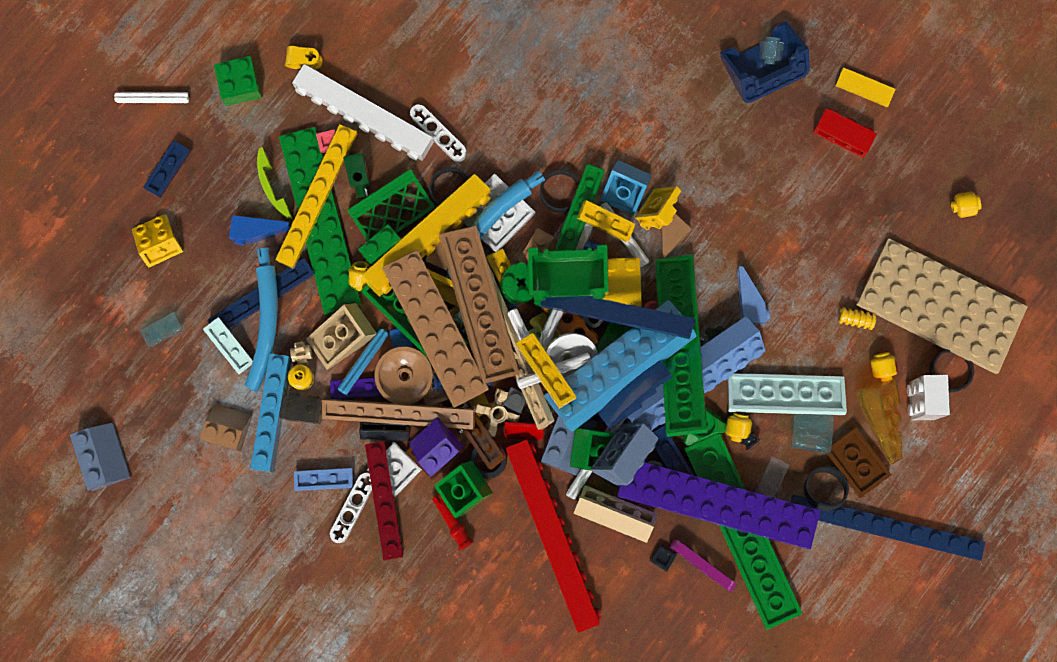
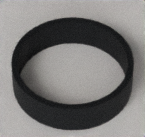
[429,167,469,206]
[540,170,580,213]
[929,350,974,392]
[804,466,849,511]

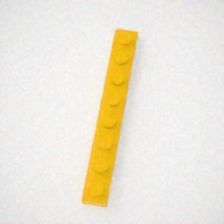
[275,124,358,269]

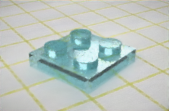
[791,414,834,454]

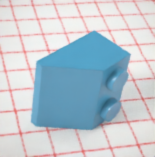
[600,160,652,215]

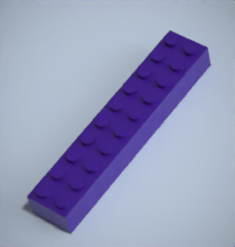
[617,462,820,549]

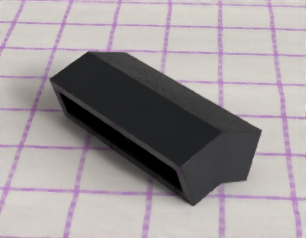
[359,422,410,441]

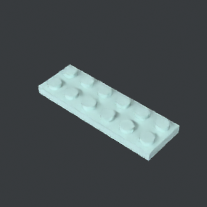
[727,373,847,415]

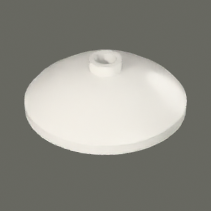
[545,333,598,379]

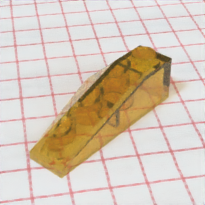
[857,379,902,464]

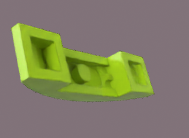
[257,147,293,220]

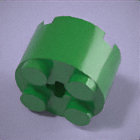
[500,262,533,304]

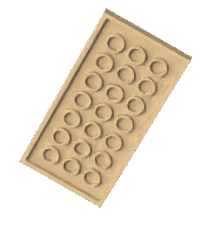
[856,238,1028,374]

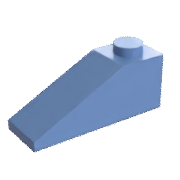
[737,266,770,326]

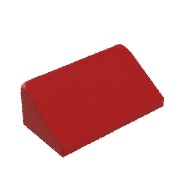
[505,421,544,440]

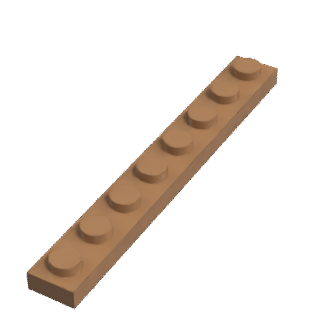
[322,398,475,429]

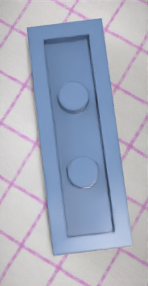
[294,468,354,491]

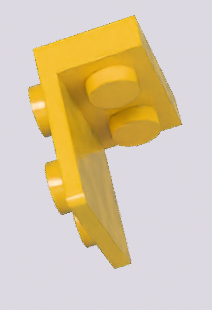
[132,214,183,268]

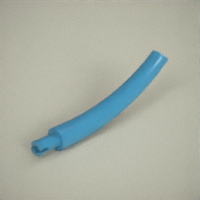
[446,171,545,280]
[245,248,278,392]

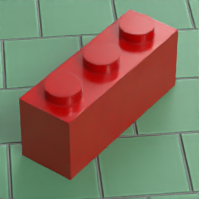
[813,108,877,158]

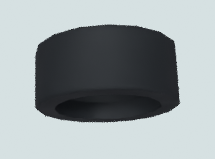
[470,443,507,479]

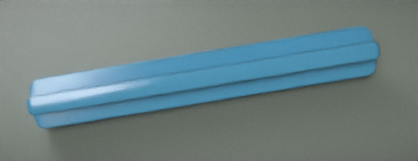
[338,328,388,394]

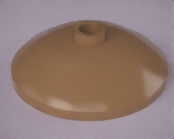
[375,347,433,404]

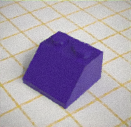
[410,417,464,477]

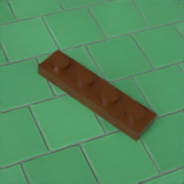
[452,401,506,470]

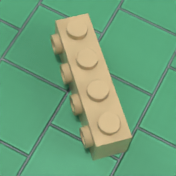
[574,485,658,543]

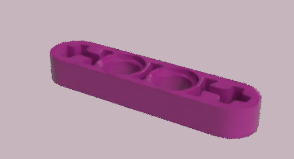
[669,539,737,593]

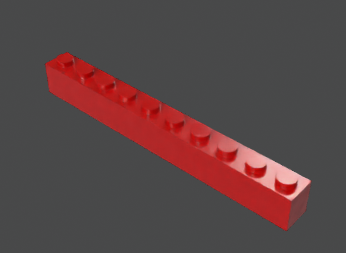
[506,440,602,633]

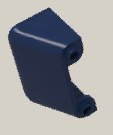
[720,21,810,103]

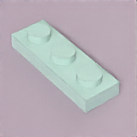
[203,317,253,374]

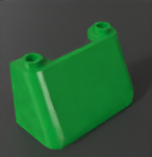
[528,245,609,301]

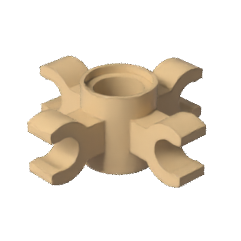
[472,388,520,437]

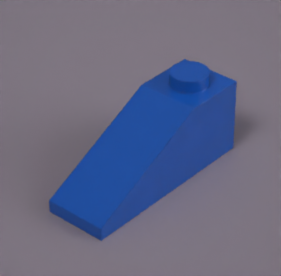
[229,215,291,246]

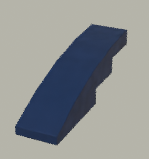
[598,361,672,428]

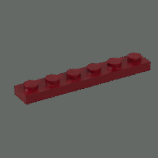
[365,441,403,561]

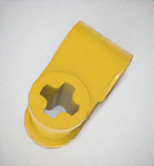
[285,46,323,70]

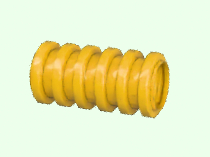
[838,307,876,330]

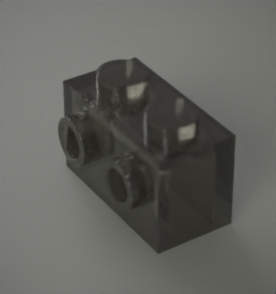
[280,393,322,425]

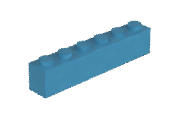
[250,354,292,473]

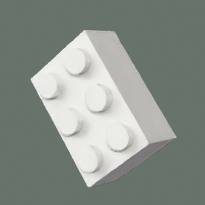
[907,375,950,420]

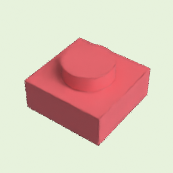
[316,130,336,153]

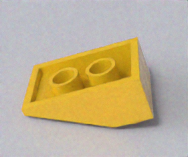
[602,258,642,307]

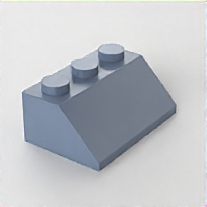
[541,416,598,476]
[70,423,131,491]
[590,423,659,485]

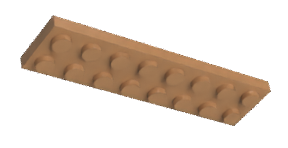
[439,226,519,384]
[382,250,489,408]

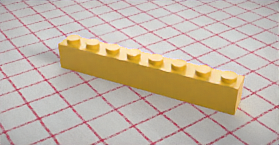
[362,174,491,297]

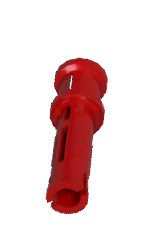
[432,494,474,551]

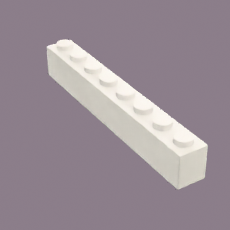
[292,64,434,161]

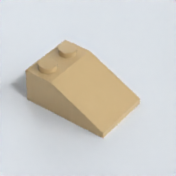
[306,303,377,370]

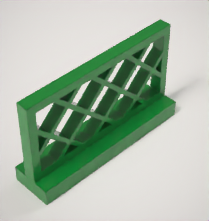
[347,169,436,241]

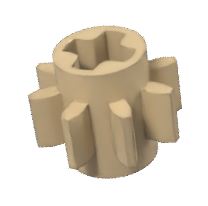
[290,341,312,365]

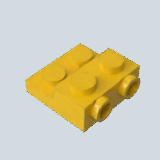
[635,186,681,230]

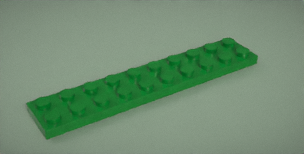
[279,127,362,316]
[655,254,707,437]
[684,433,803,630]

